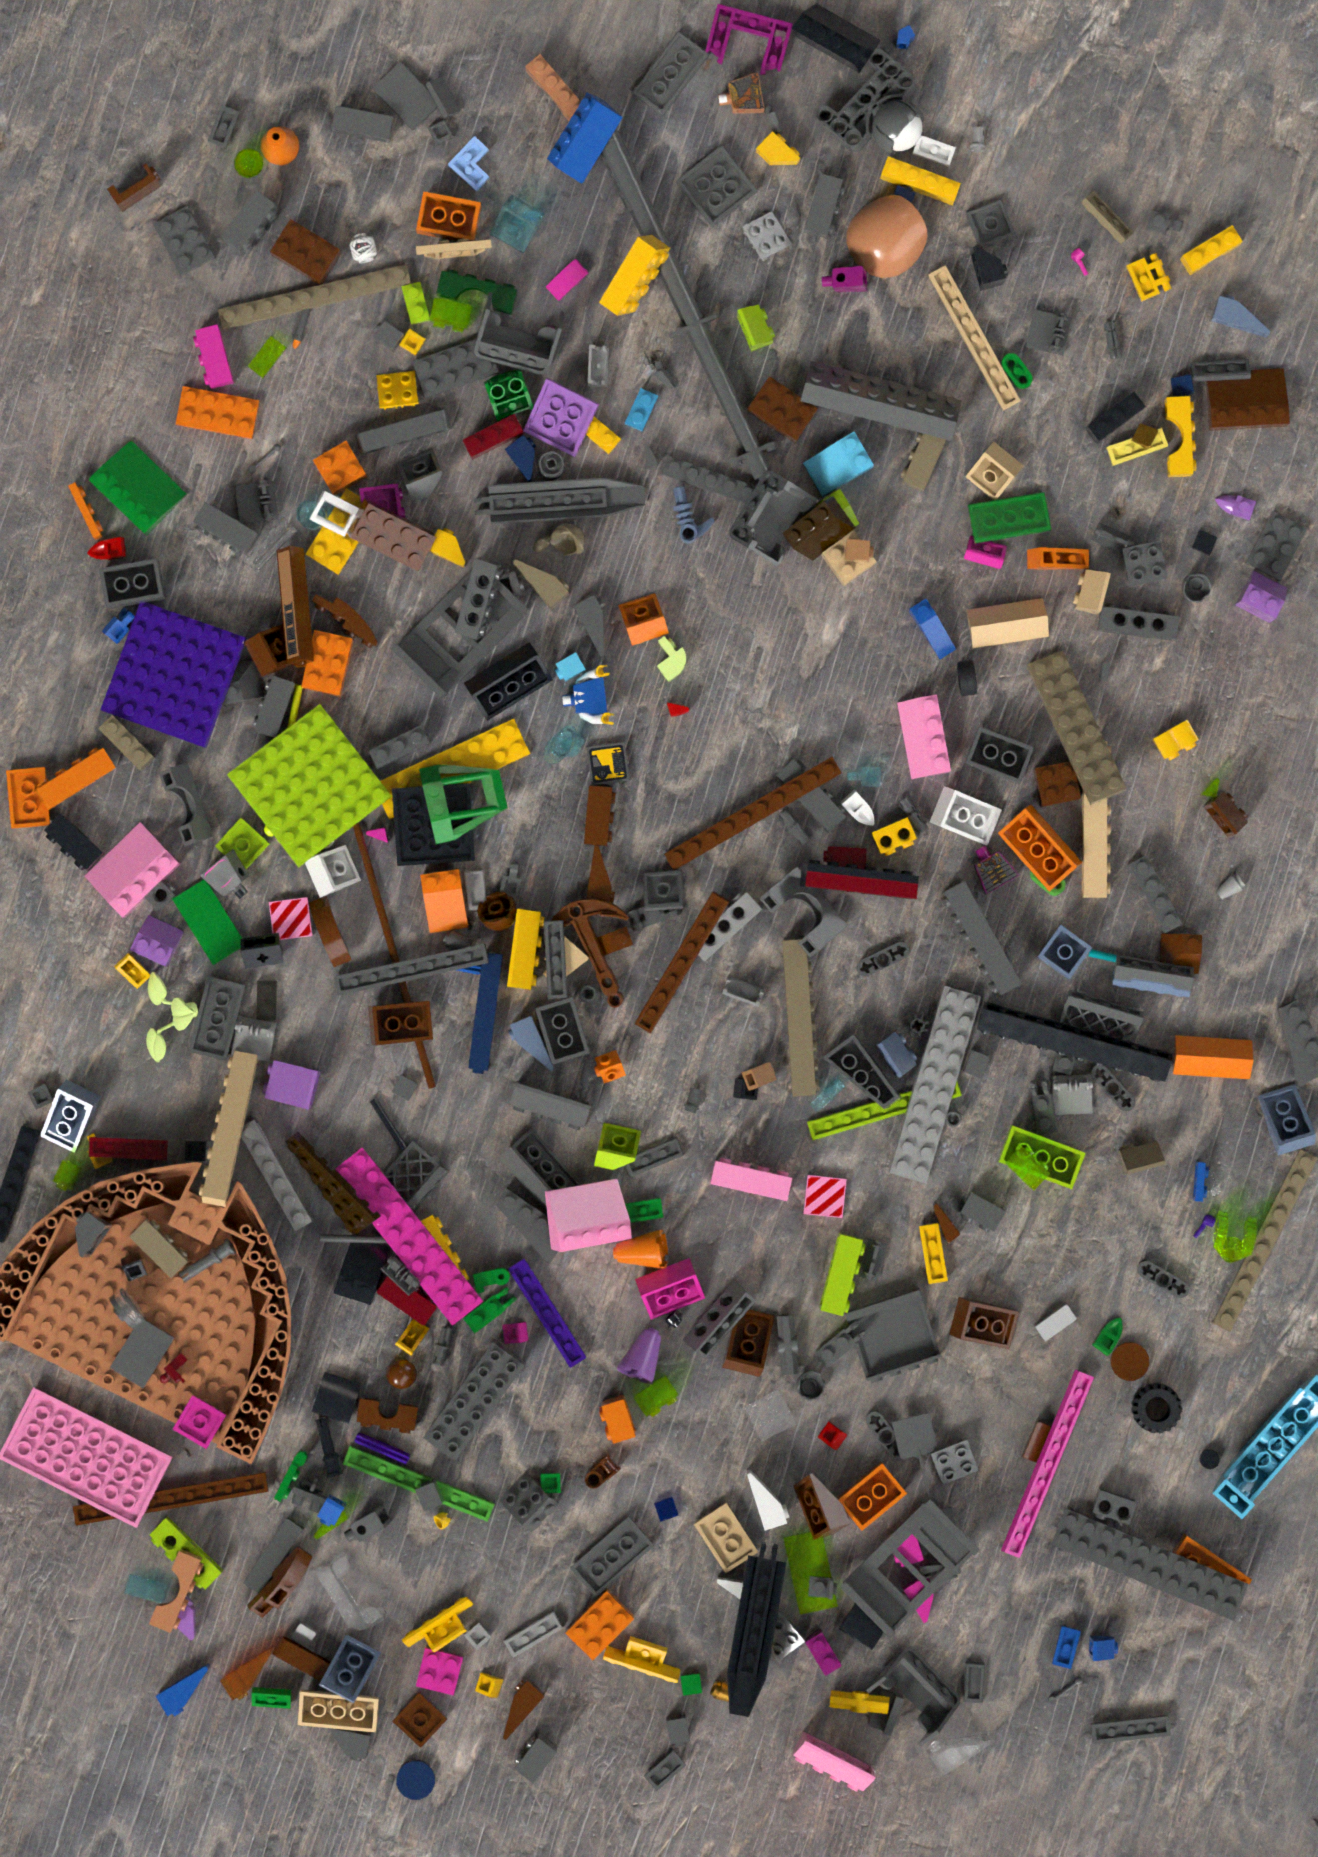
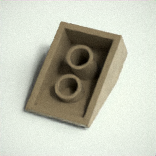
[513,560,569,611]

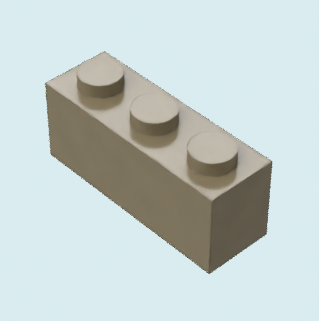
[900,433,946,492]
[98,715,156,771]
[129,1219,189,1278]

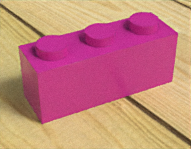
[193,324,234,389]

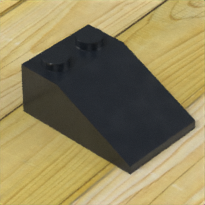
[333,1243,389,1305]

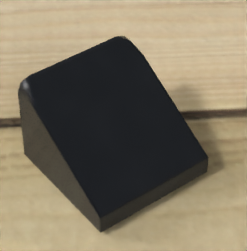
[733,1078,758,1100]
[121,1252,147,1281]

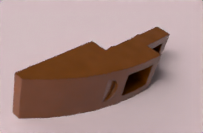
[312,594,379,648]
[247,1547,312,1618]

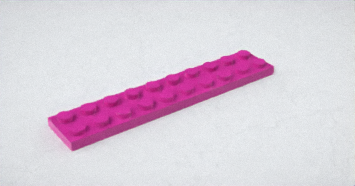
[335,1147,483,1326]

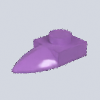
[1215,495,1256,521]

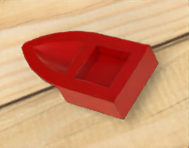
[87,537,126,560]

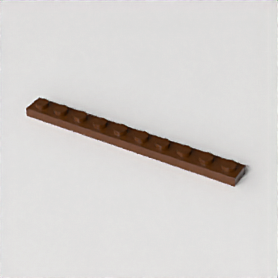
[664,756,842,870]
[72,1472,269,1526]

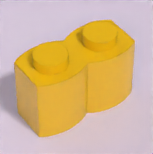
[1152,720,1199,761]

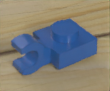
[102,607,135,644]

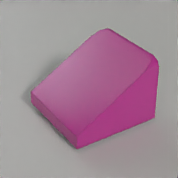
[366,828,389,843]
[502,1322,528,1344]

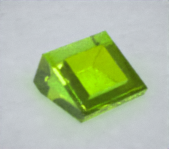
[1199,778,1220,798]

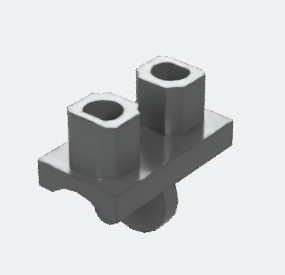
[292,1478,327,1513]

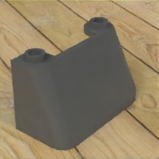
[729,471,819,567]

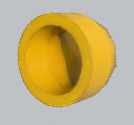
[434,1512,451,1530]

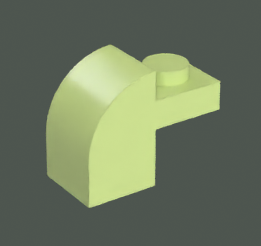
[657,636,686,683]

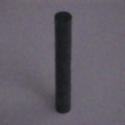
[370,1098,408,1151]

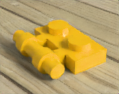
[1126,253,1172,302]

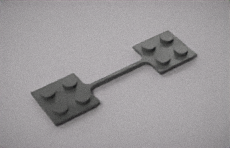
[892,1412,955,1554]

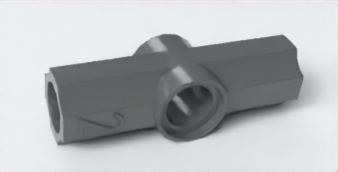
[777,1315,799,1375]

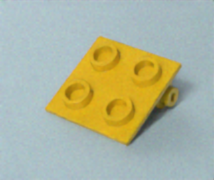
[376,371,419,410]

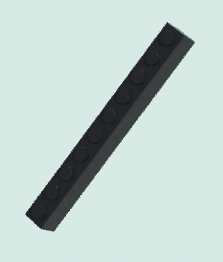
[977,1001,1172,1082]

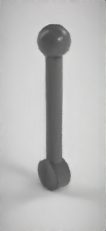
[248,444,281,473]
[1048,1677,1083,1704]

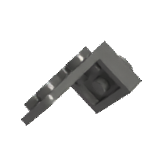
[500,1474,558,1532]

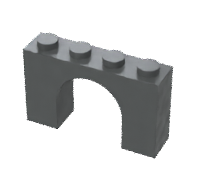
[760,867,848,958]

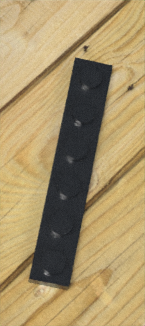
[0,1126,41,1243]

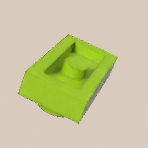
[401,282,430,325]

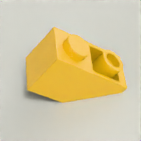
[756,131,800,165]

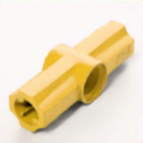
[829,1690,890,1714]

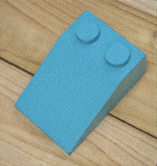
[803,432,874,497]

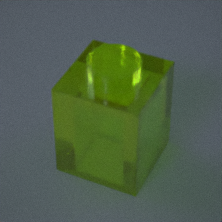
[53,1160,82,1191]

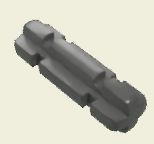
[1104,321,1121,359]

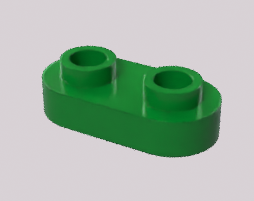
[1001,353,1033,389]

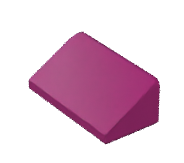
[964,536,1007,569]

